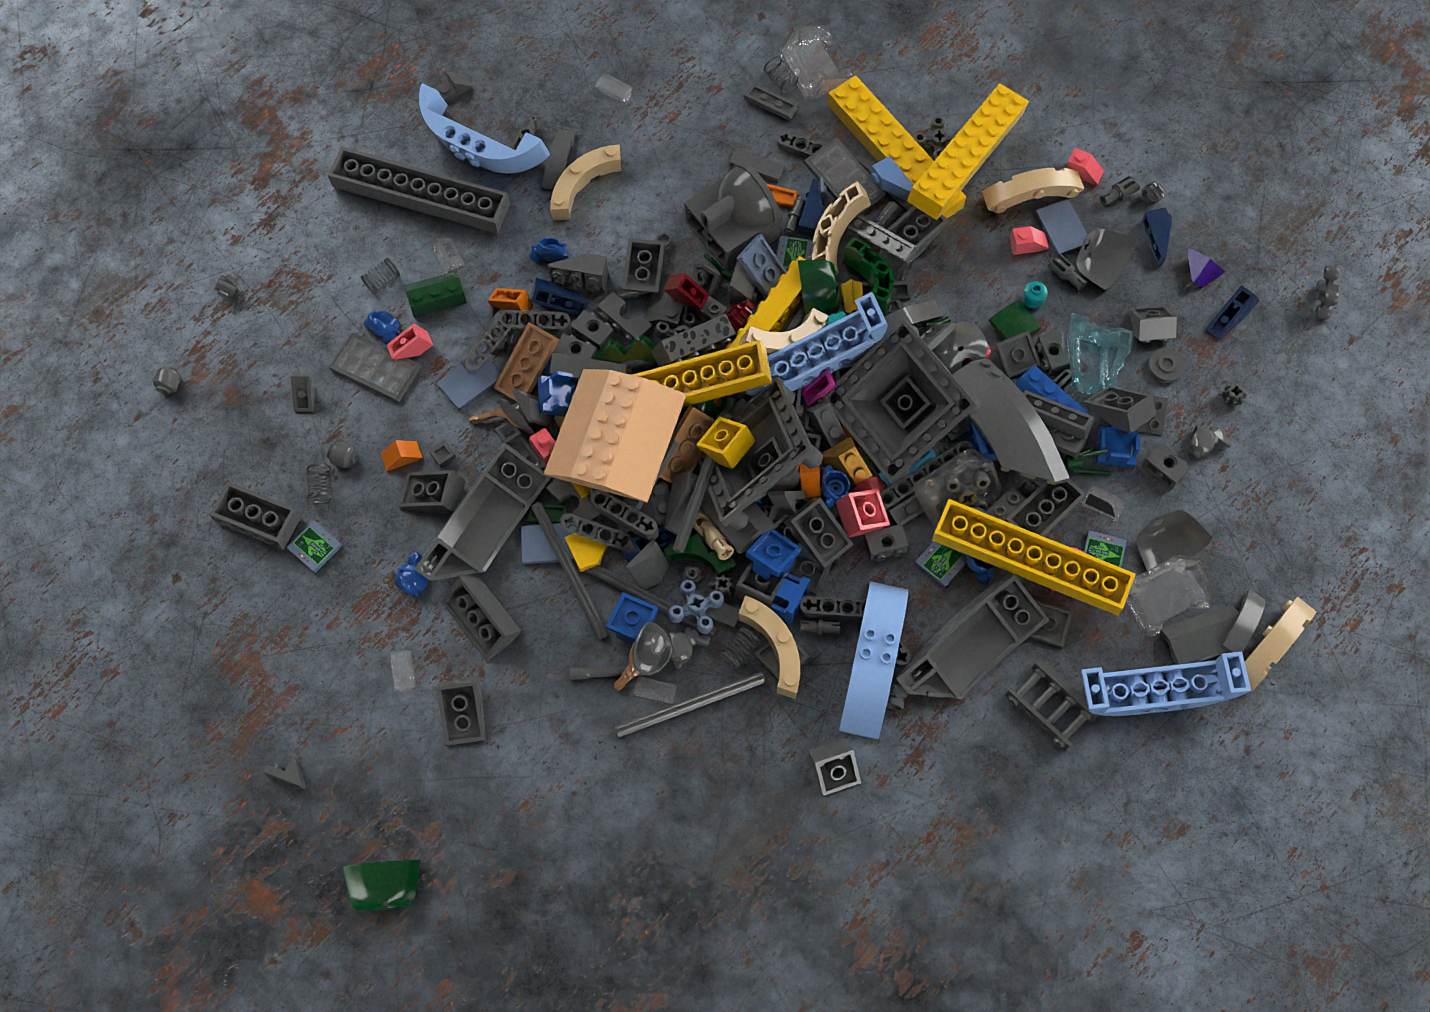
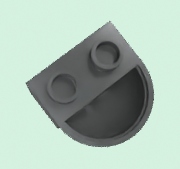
[684,162,783,271]

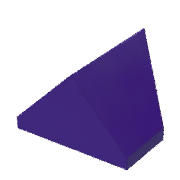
[1188,249,1225,288]

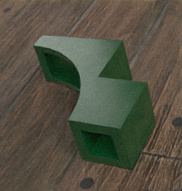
[596,334,658,365]
[663,534,736,577]

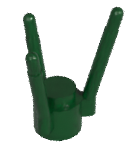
[1065,446,1112,475]

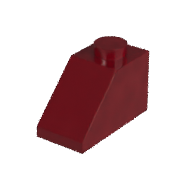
[664,273,709,310]

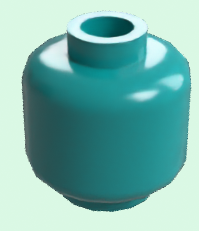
[1022,281,1048,308]

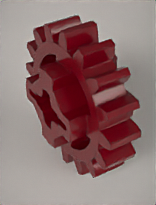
[726,299,755,331]

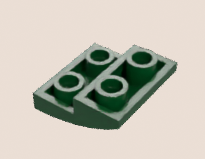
[988,300,1042,339]

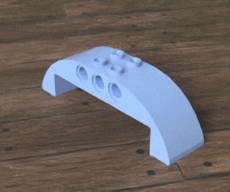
[419,83,550,173]
[746,292,888,396]
[839,581,908,740]
[1081,651,1251,716]

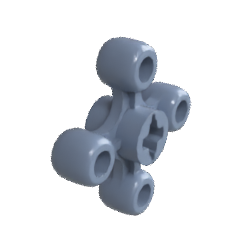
[668,580,724,634]

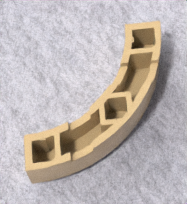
[550,144,621,221]
[982,168,1084,213]
[812,181,871,275]
[739,308,829,356]
[739,596,800,699]
[1244,597,1317,692]

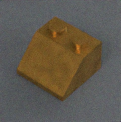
[821,437,873,485]

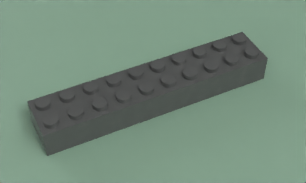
[328,146,510,234]

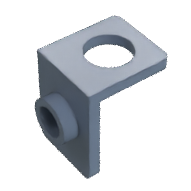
[801,177,827,205]

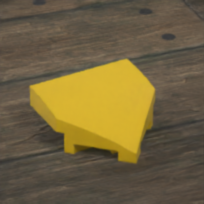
[564,531,608,572]

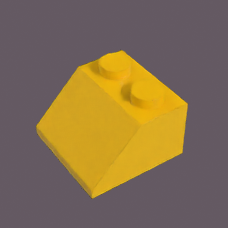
[696,416,756,469]

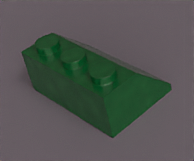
[405,271,467,317]

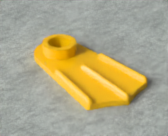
[840,279,863,313]

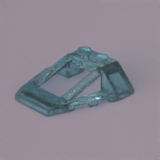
[1068,313,1134,396]

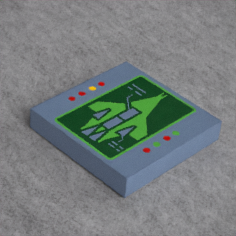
[777,236,814,272]
[286,521,342,573]
[1084,530,1127,568]
[915,542,967,588]

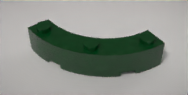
[843,237,894,317]

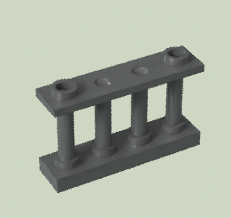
[1005,658,1099,751]

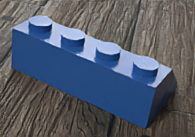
[1015,365,1090,415]

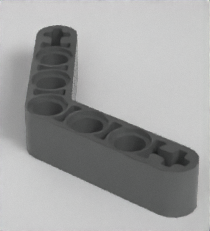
[883,300,944,337]
[461,310,570,371]
[590,488,659,541]
[799,596,911,671]

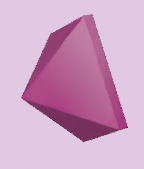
[801,369,836,406]

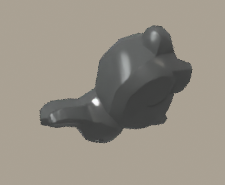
[1187,424,1232,459]
[669,627,711,669]

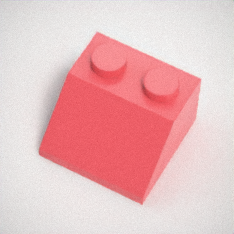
[835,489,890,537]

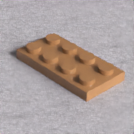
[494,322,560,401]
[660,405,716,484]

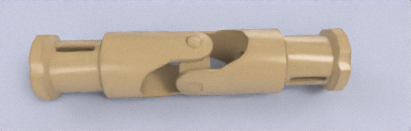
[693,509,734,560]

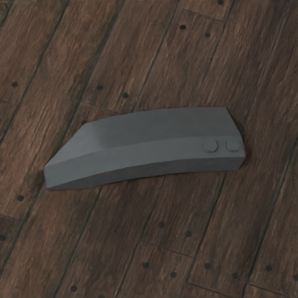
[952,358,1070,485]
[414,443,551,581]
[896,572,1049,699]

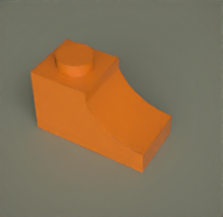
[488,288,534,319]

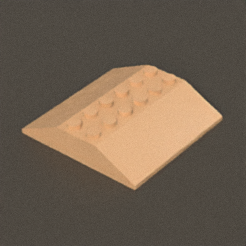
[544,369,687,503]

